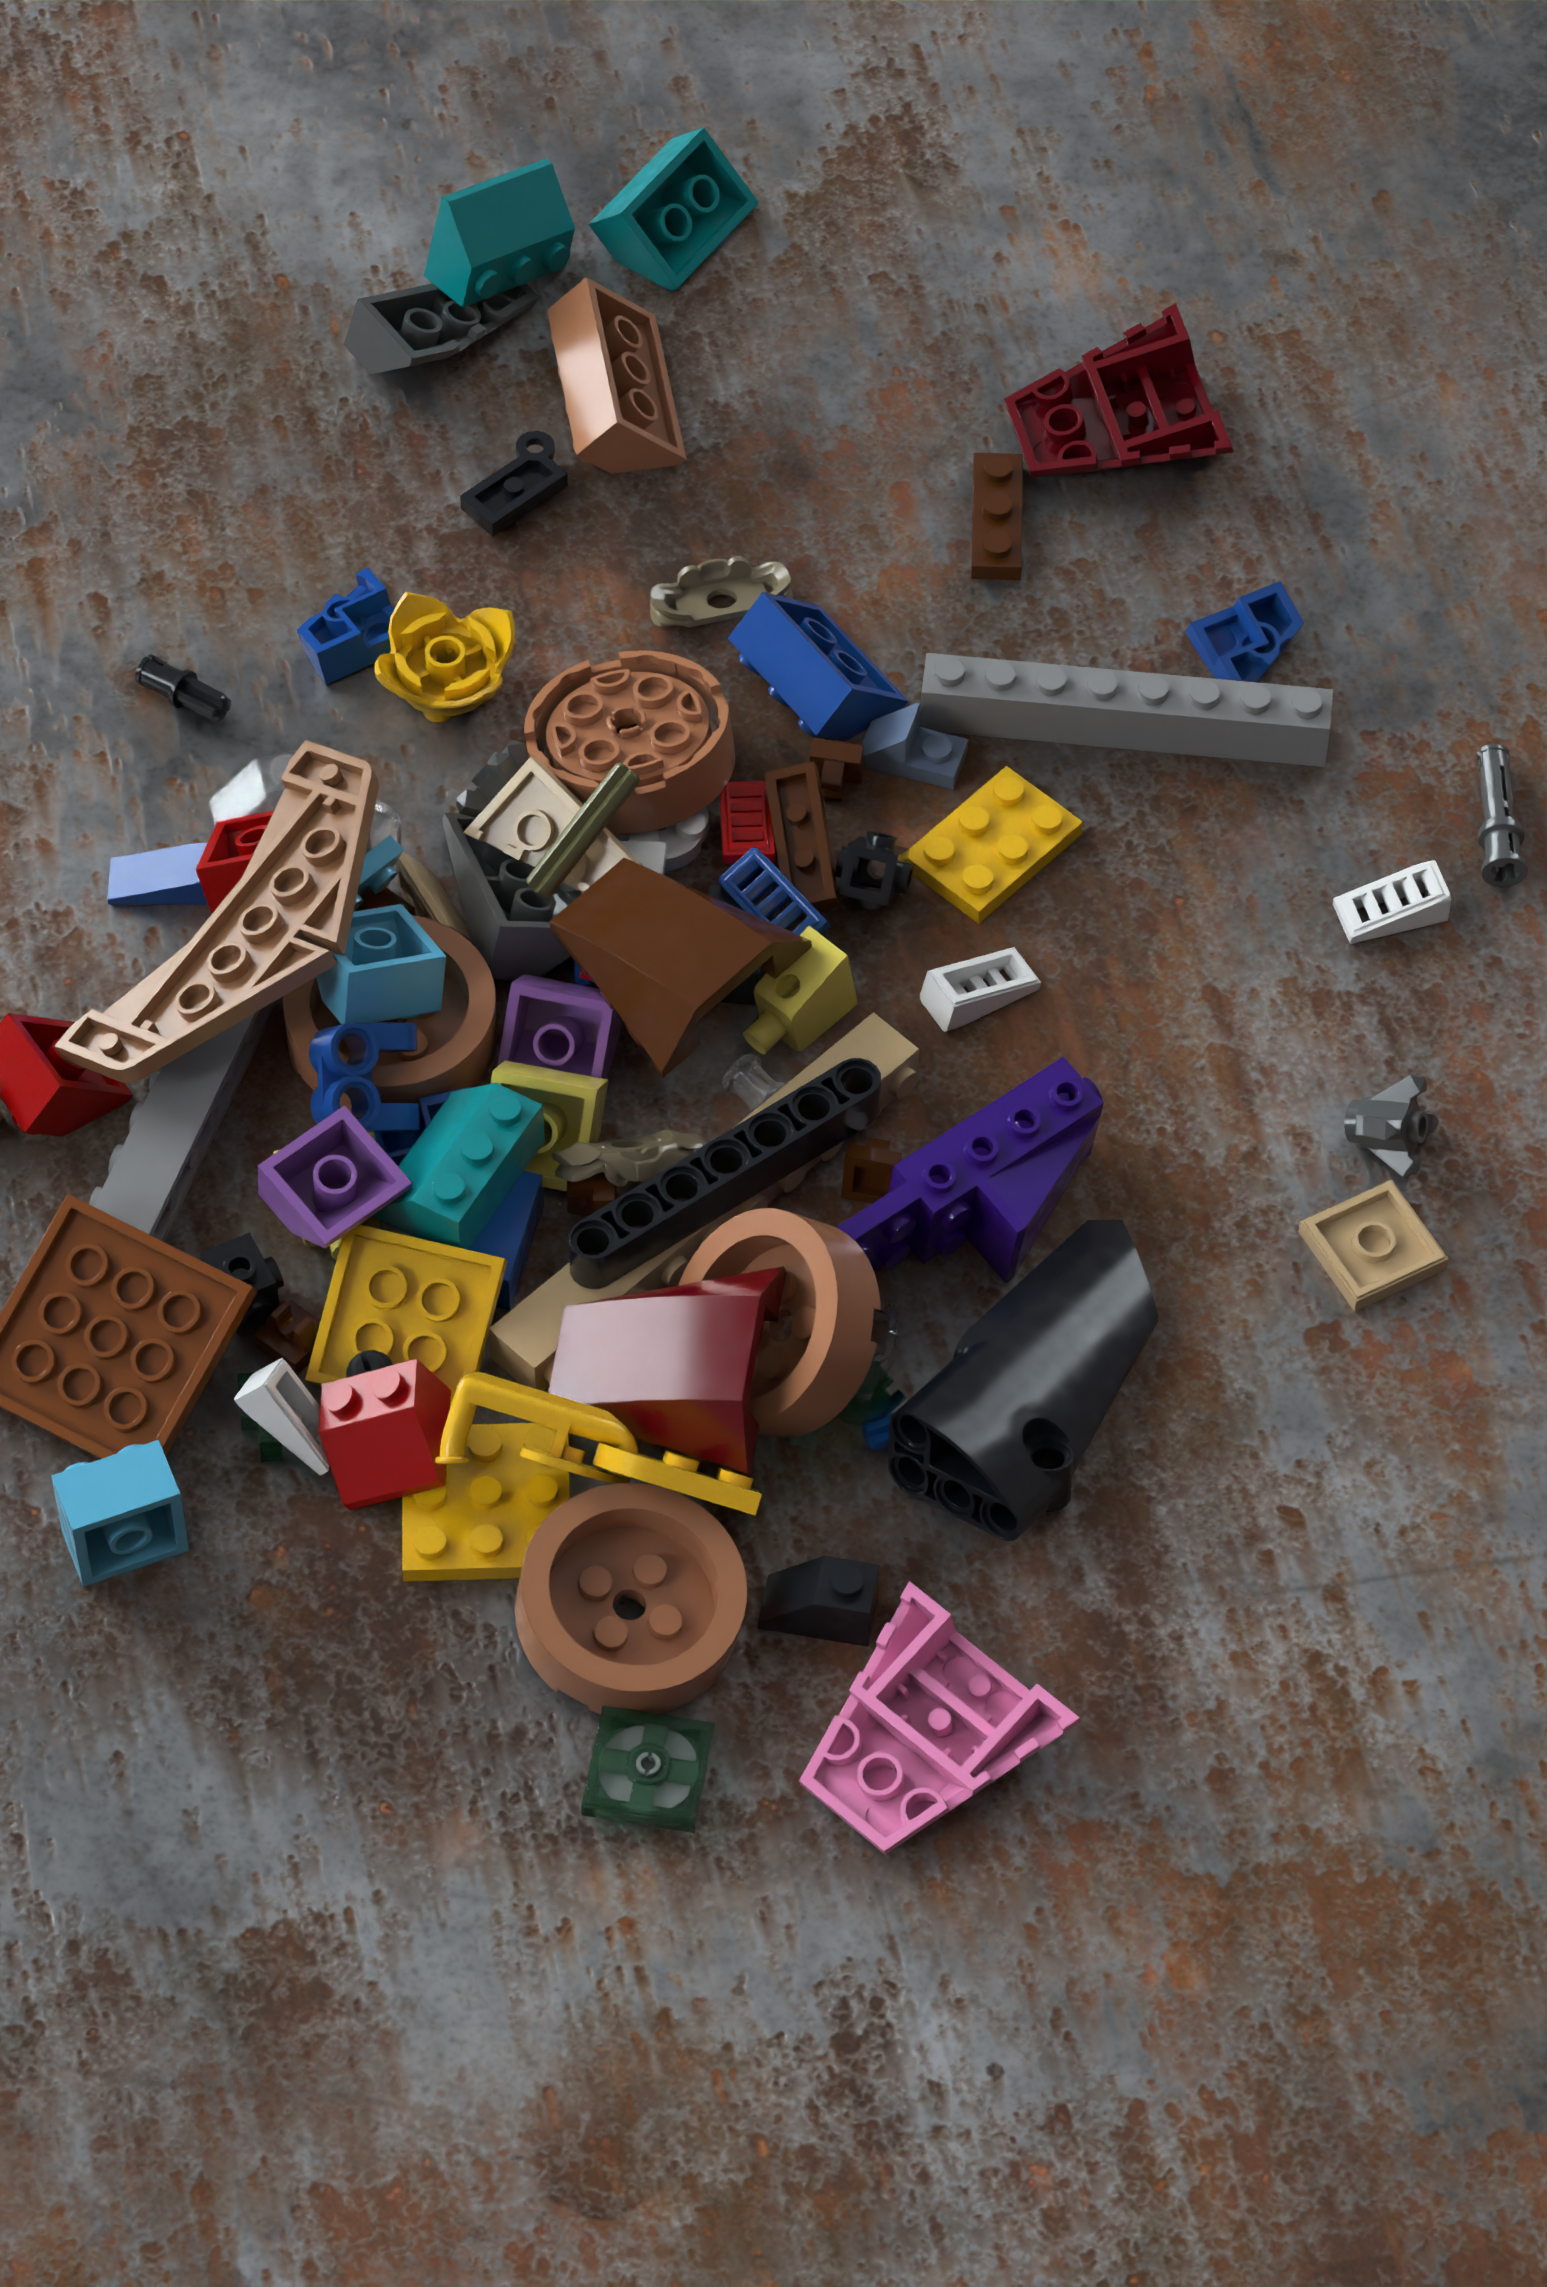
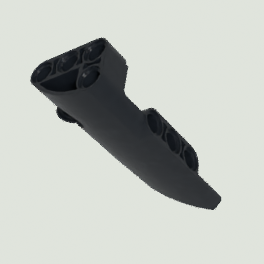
[888,1220,1159,1541]

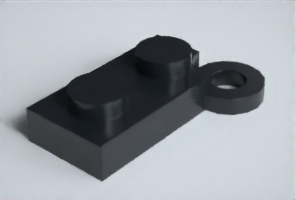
[460,431,568,537]

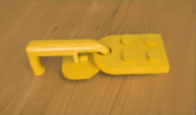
[435,1372,762,1516]

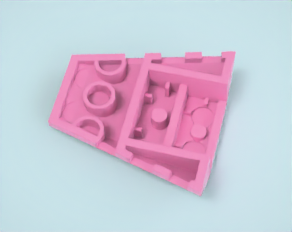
[799,1581,1081,1855]

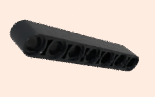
[568,1058,881,1289]

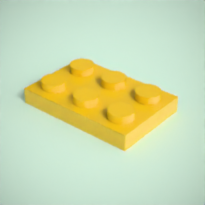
[907,766,1083,924]

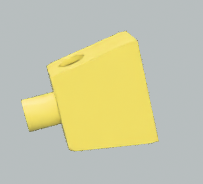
[743,926,858,1054]

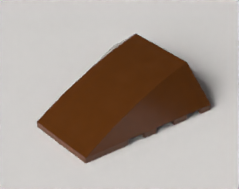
[549,858,812,1078]

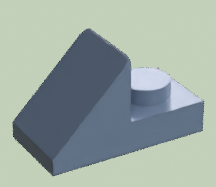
[862,703,969,790]

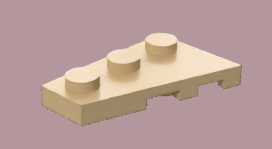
[463,757,643,892]

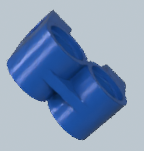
[309,1022,420,1133]

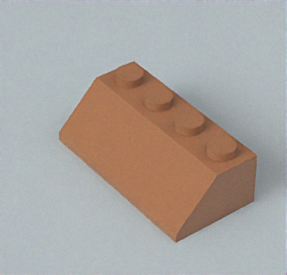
[547,277,687,474]

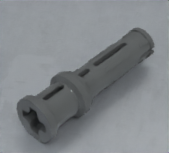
[1476,744,1528,887]

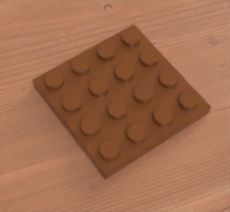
[0,1194,258,1459]

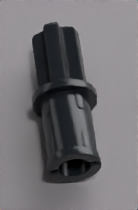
[135,654,231,722]

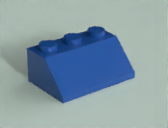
[727,592,908,741]

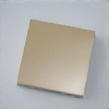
[1298,1180,1449,1312]

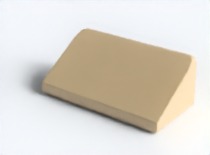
[396,852,471,942]

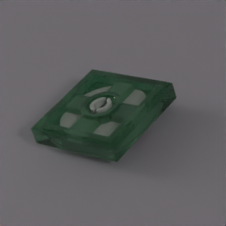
[581,1706,715,1833]

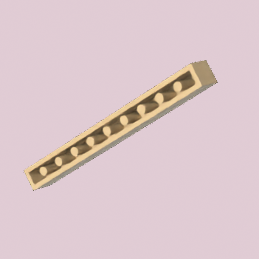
[489,1012,919,1391]

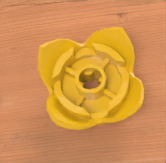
[375,592,515,723]

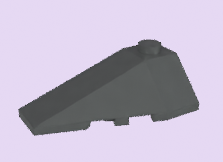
[344,283,538,375]
[442,813,579,982]

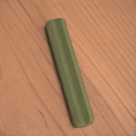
[526,762,640,898]

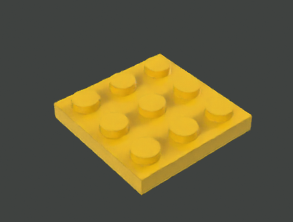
[305,1225,507,1407]
[402,1423,570,1582]

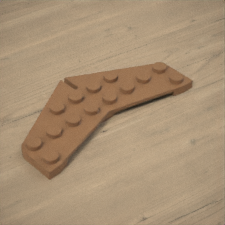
[55,740,380,1083]

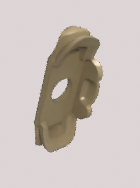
[650,556,794,628]
[551,1129,702,1187]

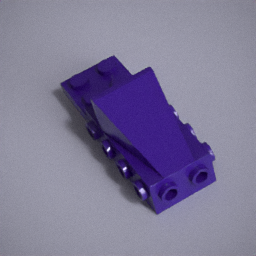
[836,1057,1104,1283]

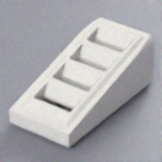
[1333,860,1451,944]
[920,947,1041,1032]
[234,1358,331,1476]

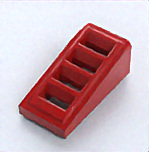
[719,781,775,865]

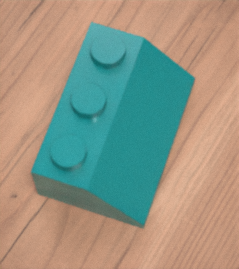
[588,127,759,291]
[424,158,575,307]
[372,1083,545,1250]

